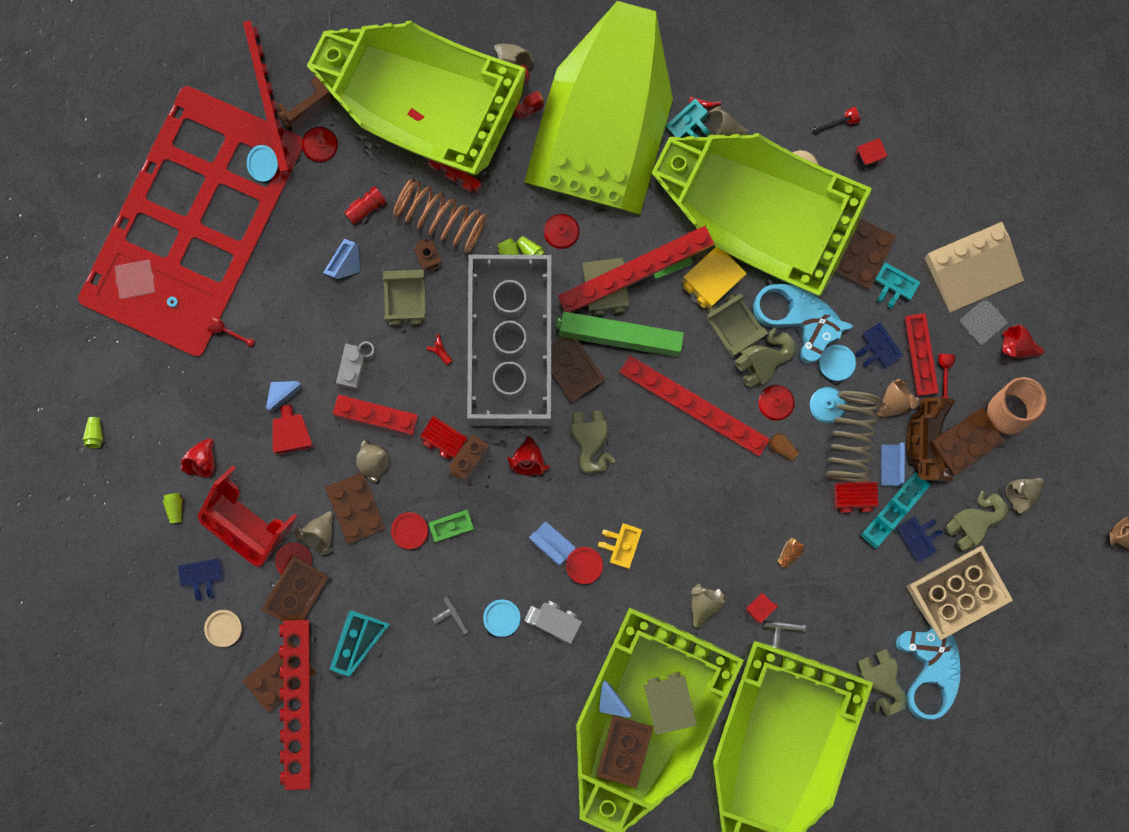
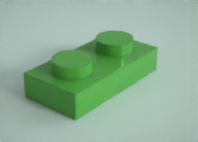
[429,510,474,543]

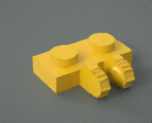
[598,523,642,569]

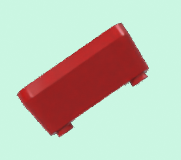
[198,466,297,567]

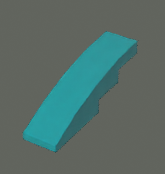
[860,472,931,549]

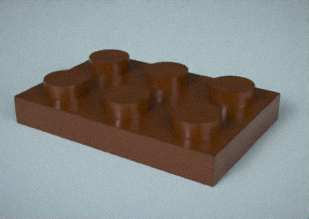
[834,219,896,291]
[551,337,605,403]
[931,408,1005,476]
[325,473,386,545]
[261,555,329,622]
[242,641,317,713]
[596,715,654,788]

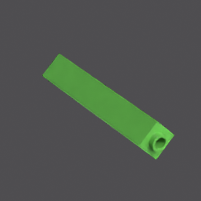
[555,311,684,357]

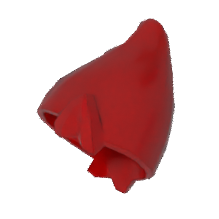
[1002,324,1044,358]
[507,436,550,476]
[180,438,215,477]

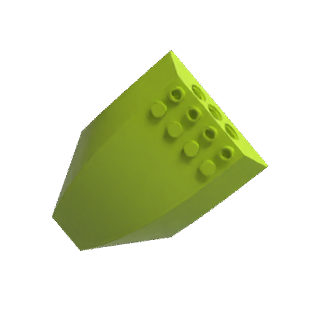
[524,1,673,215]
[307,20,526,175]
[652,133,872,297]
[576,607,744,832]
[713,641,873,832]

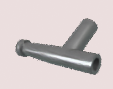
[432,596,470,635]
[763,620,806,648]

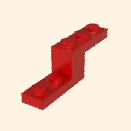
[407,108,482,194]

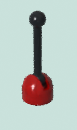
[812,107,861,134]

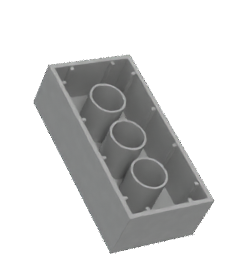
[467,255,551,426]

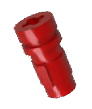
[344,186,387,225]

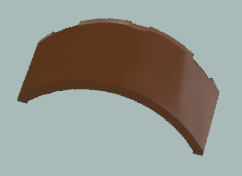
[906,397,955,481]

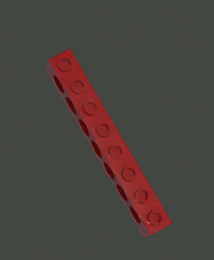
[279,620,310,790]

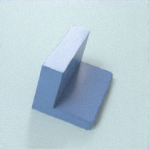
[881,443,905,487]
[529,522,575,566]

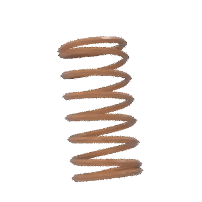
[393,178,487,253]
[987,377,1047,435]

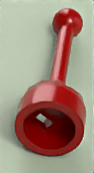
[207,316,255,347]
[939,354,955,398]

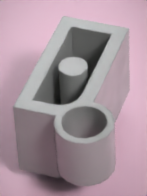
[336,341,375,391]
[524,601,582,644]

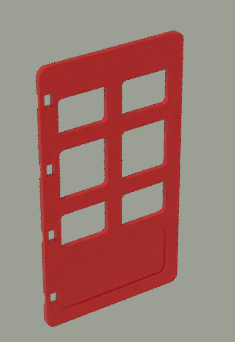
[78,86,303,357]

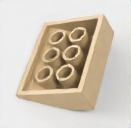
[925,222,1024,313]
[906,546,1013,640]

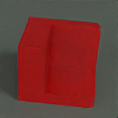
[855,138,888,165]
[745,593,778,624]

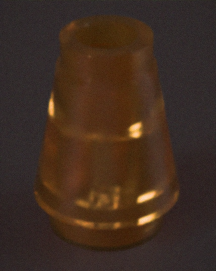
[768,432,799,461]
[777,537,805,568]

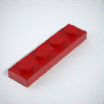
[905,313,939,397]

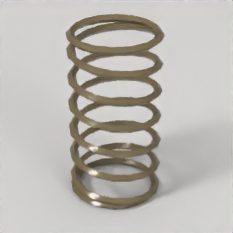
[826,391,882,483]

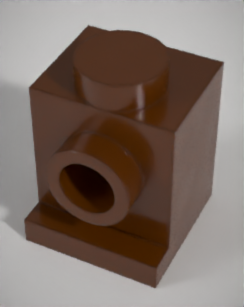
[414,239,442,273]

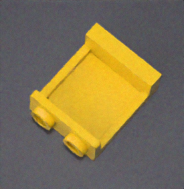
[682,247,747,310]

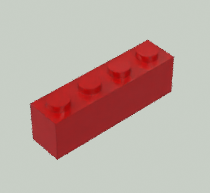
[333,394,419,438]

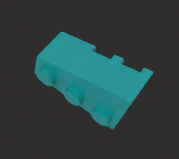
[328,610,390,677]

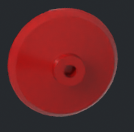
[302,127,338,162]
[544,214,580,249]
[758,385,795,421]
[391,512,428,549]
[275,542,312,574]
[566,547,603,584]

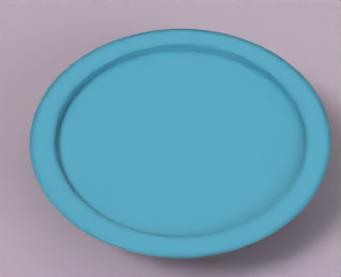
[247,145,278,181]
[819,345,856,381]
[810,387,846,423]
[483,599,520,637]

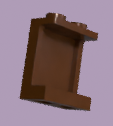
[278,76,332,131]
[449,434,490,485]

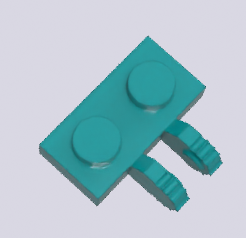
[666,98,711,138]
[875,262,921,308]

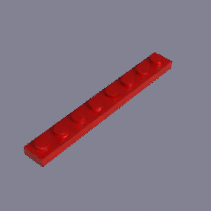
[243,20,292,177]
[558,225,715,313]
[619,355,770,457]

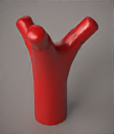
[688,97,721,117]
[427,334,453,365]

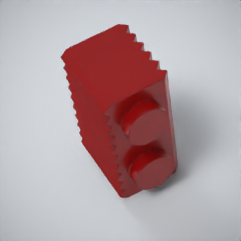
[420,416,468,461]
[834,482,879,513]

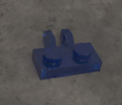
[856,322,903,367]
[896,516,943,563]
[178,558,223,601]

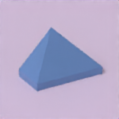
[323,239,361,279]
[266,381,302,413]
[599,680,632,718]

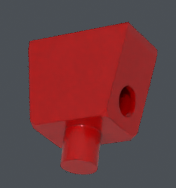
[273,405,314,455]

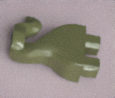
[735,328,797,387]
[571,410,615,474]
[945,490,1009,551]
[858,649,908,716]

